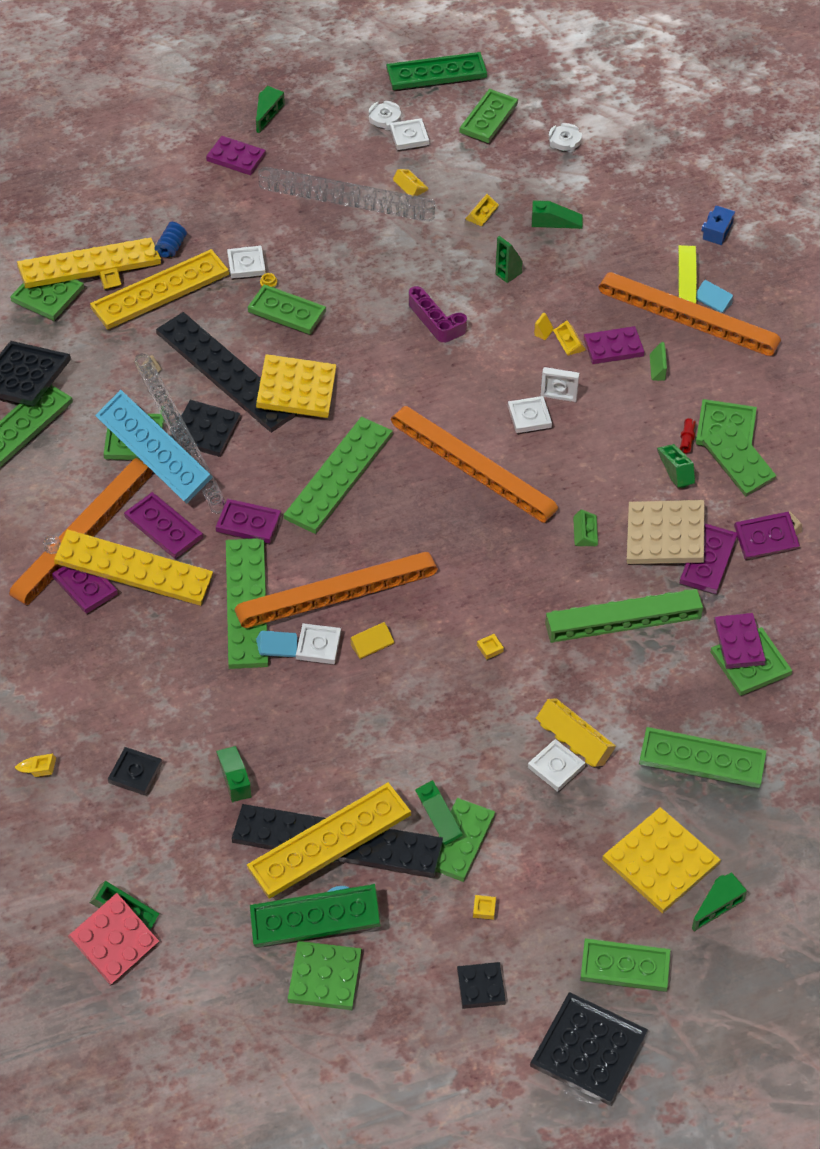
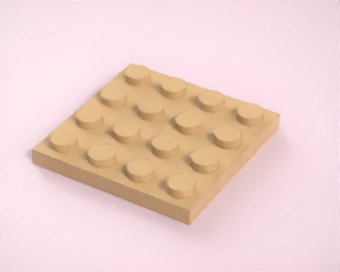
[627,500,705,564]

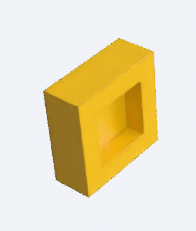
[99,268,121,289]
[477,634,504,660]
[473,895,496,920]

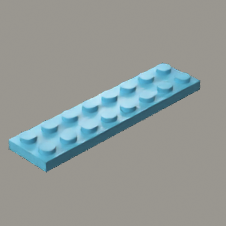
[95,390,213,504]

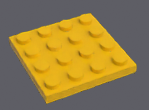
[256,354,336,418]
[602,807,721,914]

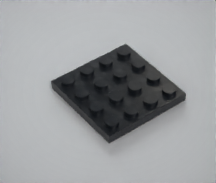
[0,341,71,406]
[530,992,648,1106]

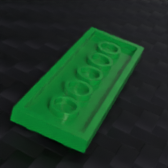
[386,52,487,90]
[250,884,381,948]

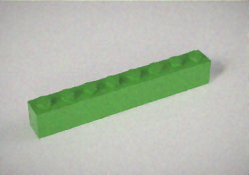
[545,589,703,643]

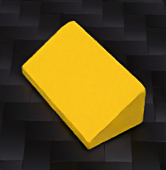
[393,169,428,198]
[465,194,499,226]
[553,321,586,356]
[350,622,394,659]

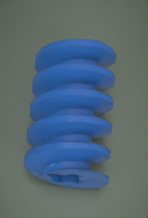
[154,221,187,258]

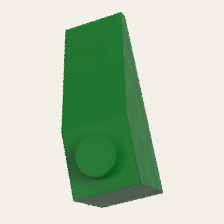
[256,85,285,133]
[531,200,583,229]
[495,236,523,283]
[657,444,695,488]
[216,746,252,803]
[415,780,463,845]
[692,872,747,932]
[89,881,159,930]

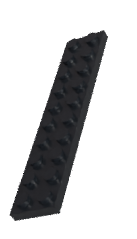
[156,312,298,433]
[231,804,443,878]

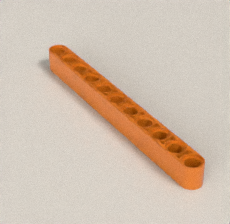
[598,272,781,356]
[391,406,558,523]
[9,458,153,605]
[235,552,438,628]

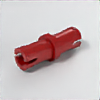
[679,418,696,453]

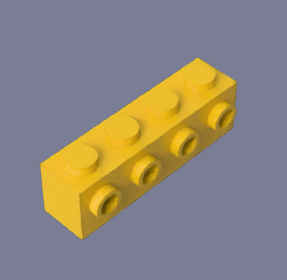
[535,698,616,767]

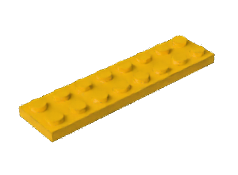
[17,238,161,288]
[90,249,229,330]
[54,529,213,606]
[246,782,411,899]

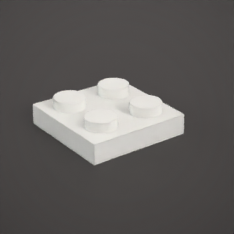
[390,118,429,150]
[227,246,266,279]
[541,367,579,402]
[508,396,552,433]
[296,623,341,664]
[528,739,585,792]

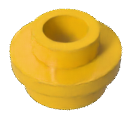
[260,273,277,288]

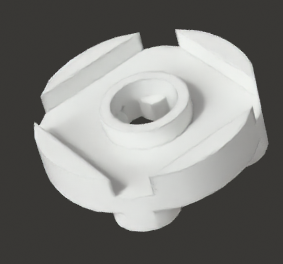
[369,101,401,130]
[549,123,582,152]

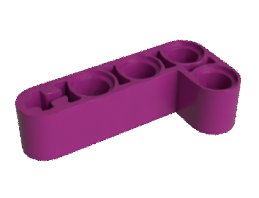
[409,286,467,343]

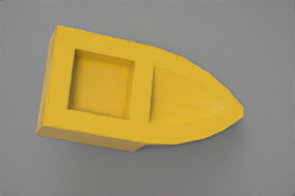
[15,753,56,777]

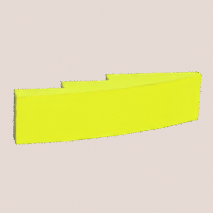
[677,245,696,303]

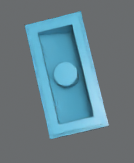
[696,280,733,313]
[256,631,297,657]

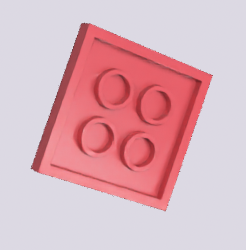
[68,893,159,985]

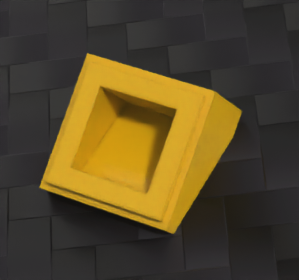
[534,313,553,340]

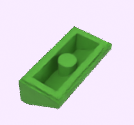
[650,342,667,381]
[573,509,598,546]

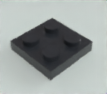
[108,747,162,796]
[457,962,506,1009]

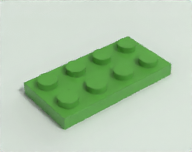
[459,89,518,143]
[248,284,326,334]
[702,422,777,497]
[436,798,495,882]
[580,938,671,992]

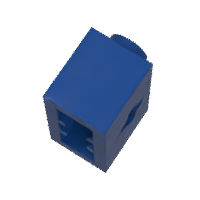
[701,205,735,245]

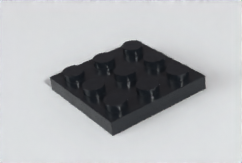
[171,400,241,457]

